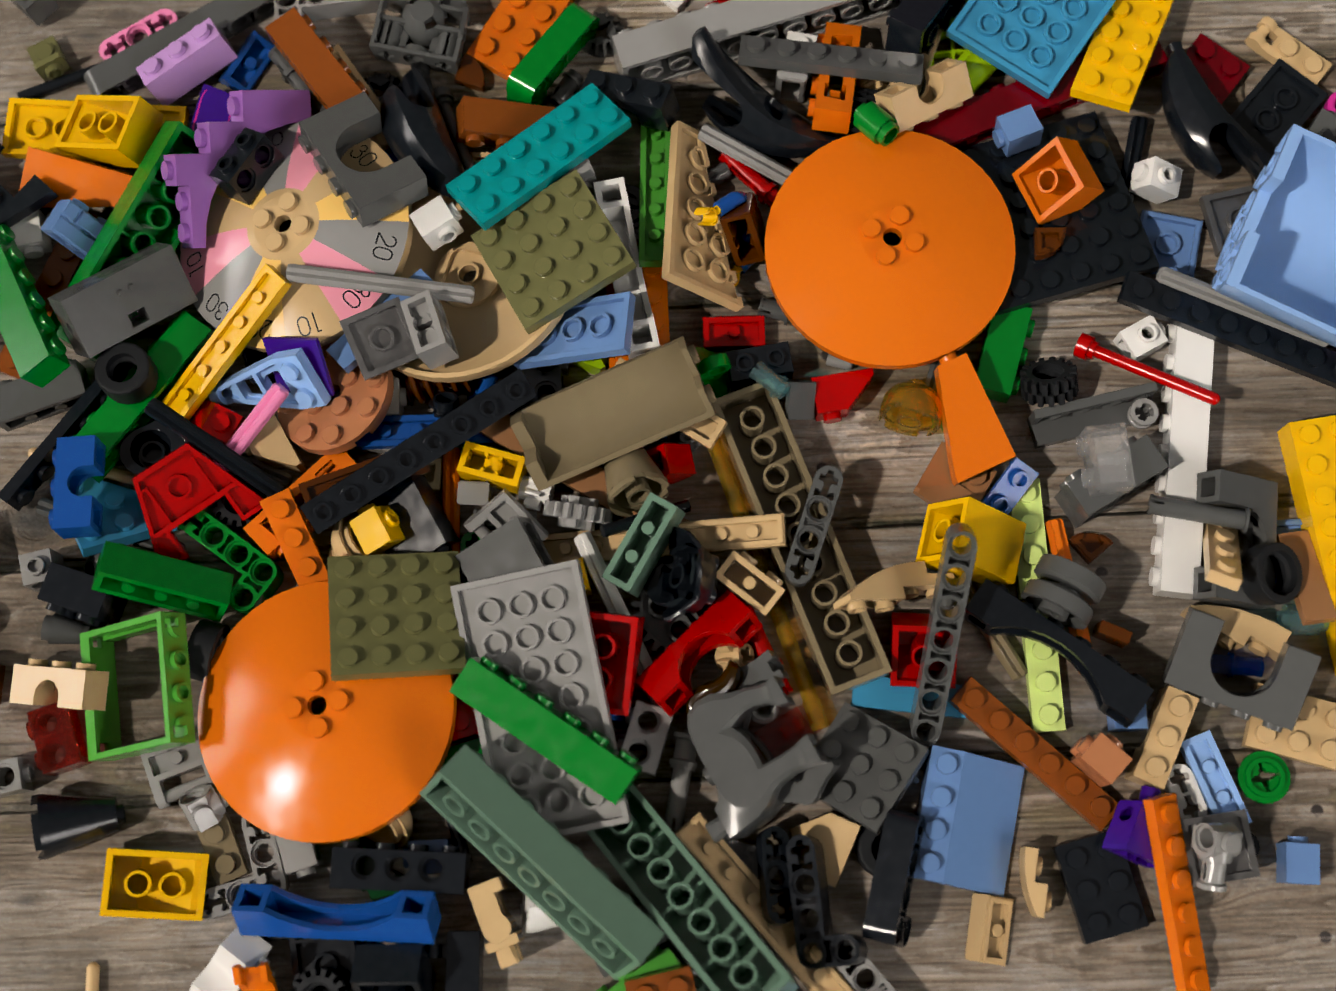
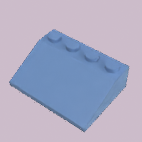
[914,745,1025,897]

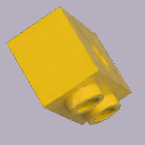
[456,441,528,494]

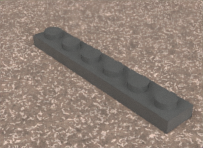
[738,35,924,85]

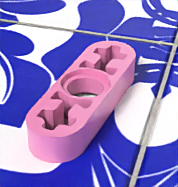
[99,9,179,61]

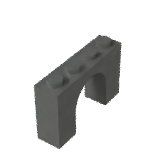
[298,91,429,227]
[1193,469,1278,611]
[1161,607,1322,733]

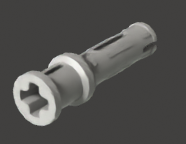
[664,731,698,832]

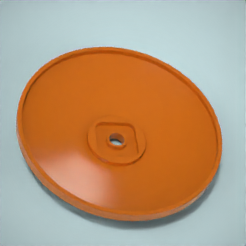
[764,130,1016,369]
[197,581,457,844]

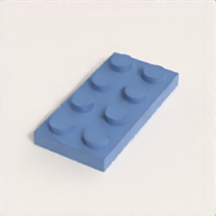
[513,291,636,370]

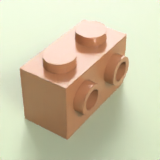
[1069,732,1133,787]

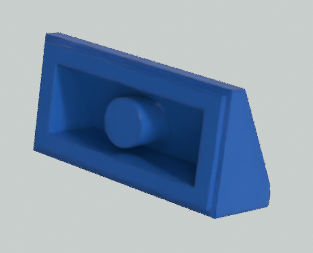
[218,30,275,91]

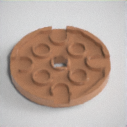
[278,341,394,455]

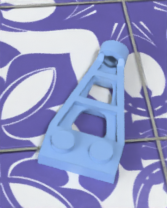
[208,348,332,409]

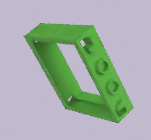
[80,611,196,761]

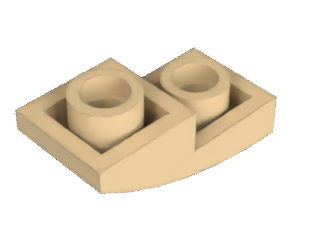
[1019,846,1052,918]

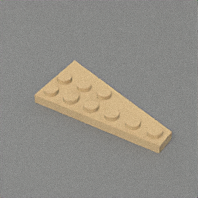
[661,120,744,312]

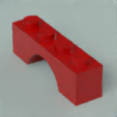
[635,590,763,717]

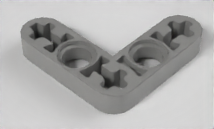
[203,817,290,920]

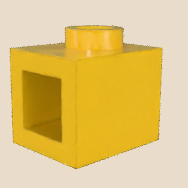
[349,503,406,555]

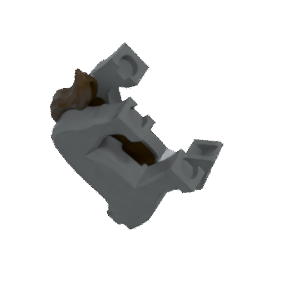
[686,650,840,842]

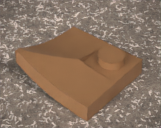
[913,441,997,504]

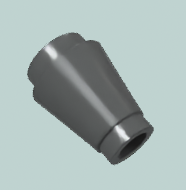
[41,613,92,644]

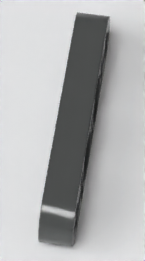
[784,465,843,587]

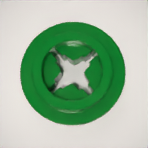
[1236,751,1291,804]

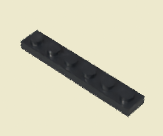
[0,365,133,511]

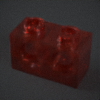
[26,702,92,776]

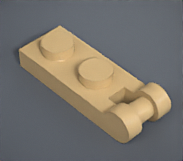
[1245,16,1333,85]

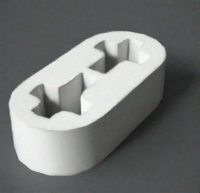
[1164,764,1207,819]

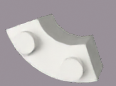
[189,927,272,991]

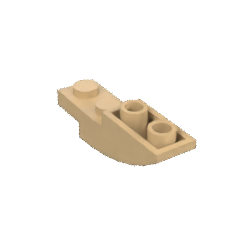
[833,561,955,614]
[1180,605,1292,662]

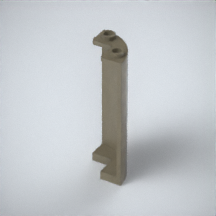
[510,336,717,491]

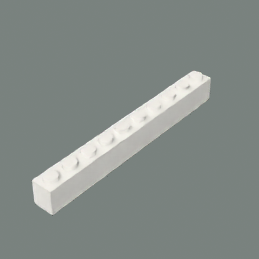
[1149,323,1214,600]

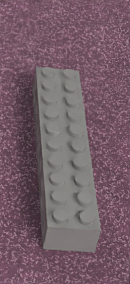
[612,0,901,83]

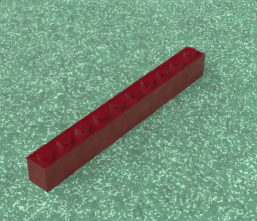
[912,40,1168,149]

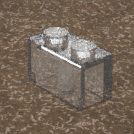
[1076,422,1136,497]

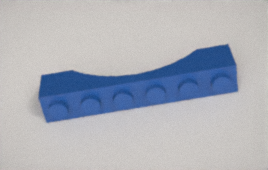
[231,883,442,944]

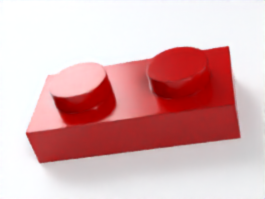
[703,316,765,350]

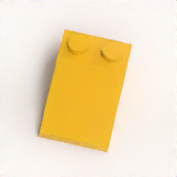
[54,94,164,168]
[99,847,209,921]

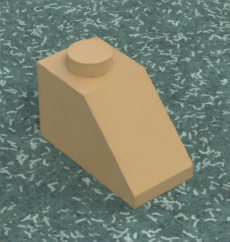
[245,413,307,473]

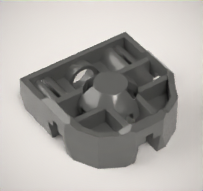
[369,0,471,74]

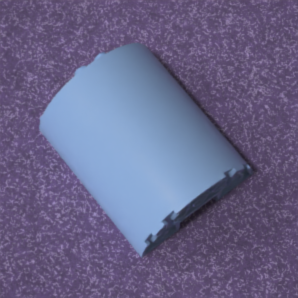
[1212,124,1336,347]

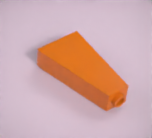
[19,147,134,208]
[934,352,1016,486]

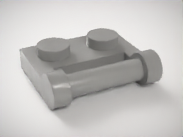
[463,488,549,542]
[140,732,216,810]

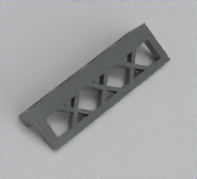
[1027,381,1158,449]

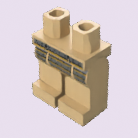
[467,875,525,969]

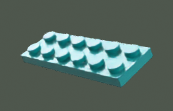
[446,83,632,231]

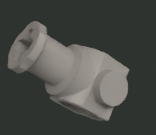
[178,784,229,832]
[1191,822,1243,892]

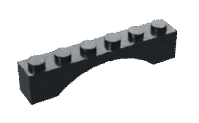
[964,578,1154,729]

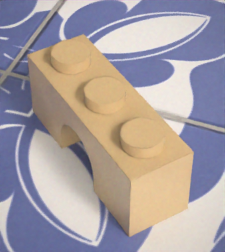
[874,58,974,133]
[9,658,109,711]
[1124,685,1199,790]

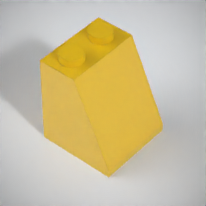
[915,496,1027,585]

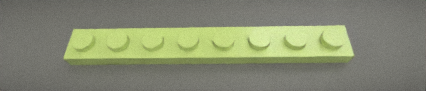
[1009,478,1066,733]

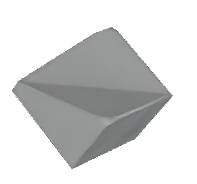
[457,481,493,507]

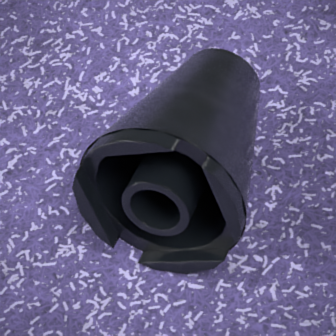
[31,794,126,860]

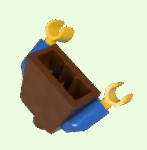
[694,191,765,287]

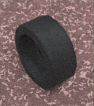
[1241,543,1303,605]
[188,619,231,682]

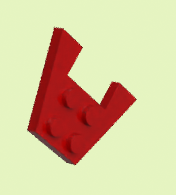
[132,442,265,560]

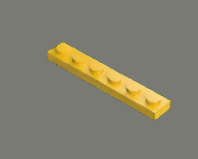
[162,263,292,421]

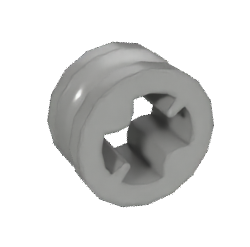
[1127,398,1159,429]

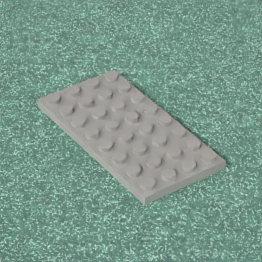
[450,559,632,836]

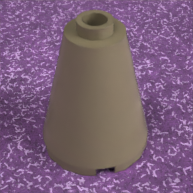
[604,447,669,517]

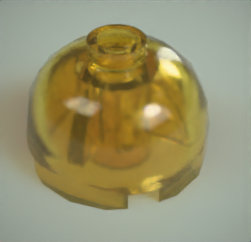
[878,379,942,436]

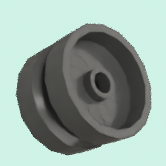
[1021,554,1107,630]

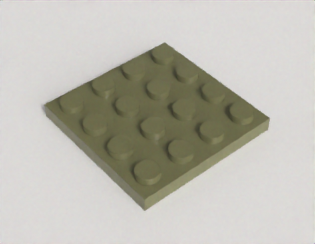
[470,169,637,334]
[327,551,466,681]

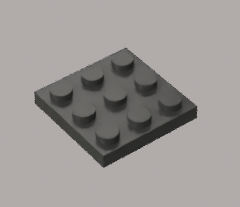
[795,702,930,836]

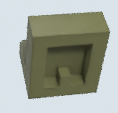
[26,35,72,82]

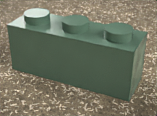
[602,492,685,597]

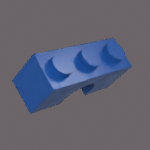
[48,435,106,539]

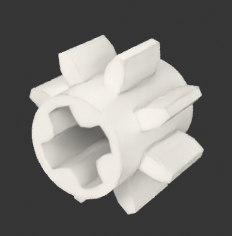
[518,475,555,511]

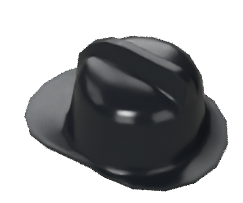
[119,421,187,475]

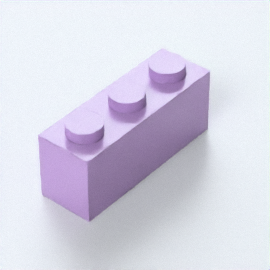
[135,17,238,105]

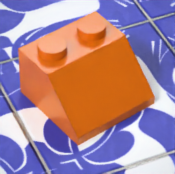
[1012,136,1105,225]

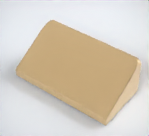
[965,893,1014,966]

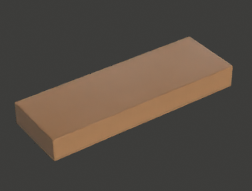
[1276,530,1336,626]

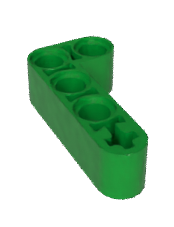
[506,2,600,106]
[178,510,284,615]

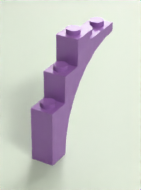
[161,90,311,249]

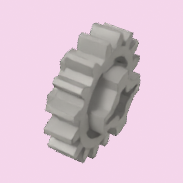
[543,495,613,531]

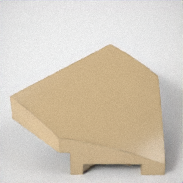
[790,812,862,888]

